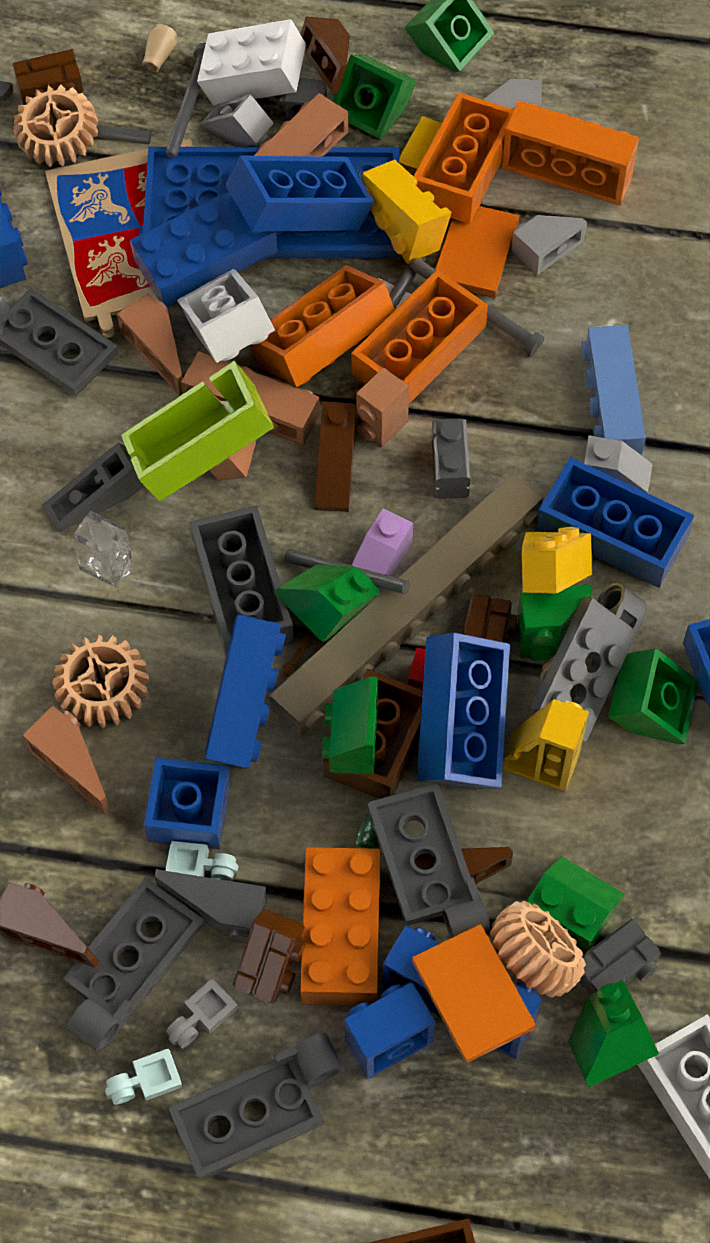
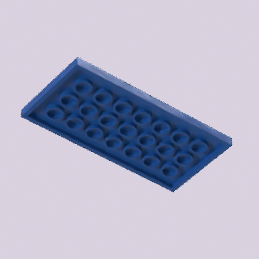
[143,147,399,258]

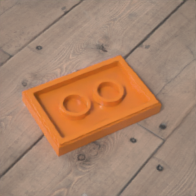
[435,206,520,298]
[412,924,536,1064]

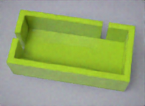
[121,361,274,501]

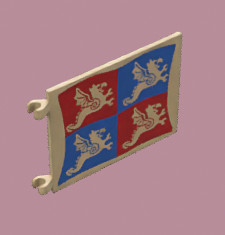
[45,139,193,339]

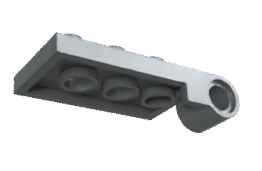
[0,288,119,397]
[530,582,647,742]
[367,782,491,939]
[63,877,205,1052]
[168,1033,343,1182]

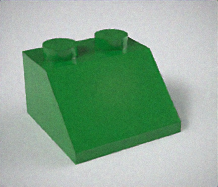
[405,0,494,72]
[332,54,417,139]
[274,565,381,642]
[517,585,592,661]
[608,648,698,745]
[322,677,378,775]
[526,856,625,954]
[568,980,659,1087]

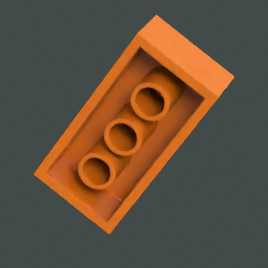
[413,92,514,224]
[502,100,639,205]
[250,265,395,388]
[351,269,488,404]
[300,847,380,1006]

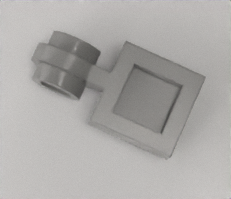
[166,978,238,1049]

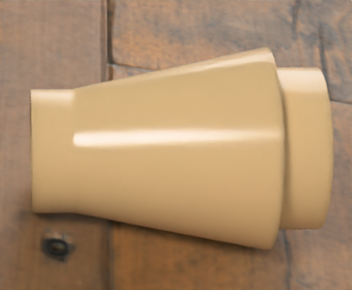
[142,24,177,72]

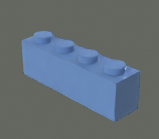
[581,325,646,455]

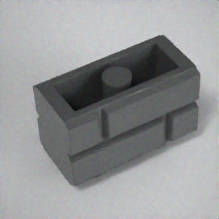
[431,419,470,499]
[579,918,661,995]

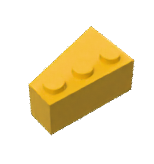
[361,160,452,264]
[521,527,592,593]
[503,699,589,792]

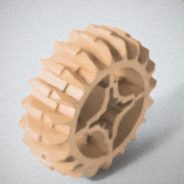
[13,85,98,168]
[52,634,149,729]
[490,901,586,998]

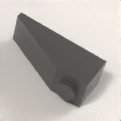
[43,443,144,532]
[155,869,267,943]

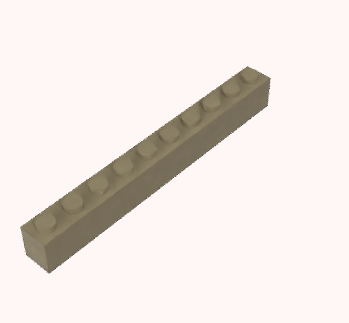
[270,473,543,737]

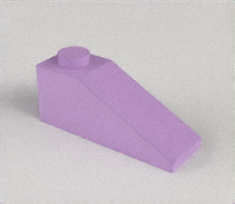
[352,508,413,597]

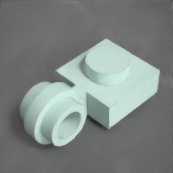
[165,841,239,881]
[105,1048,182,1105]

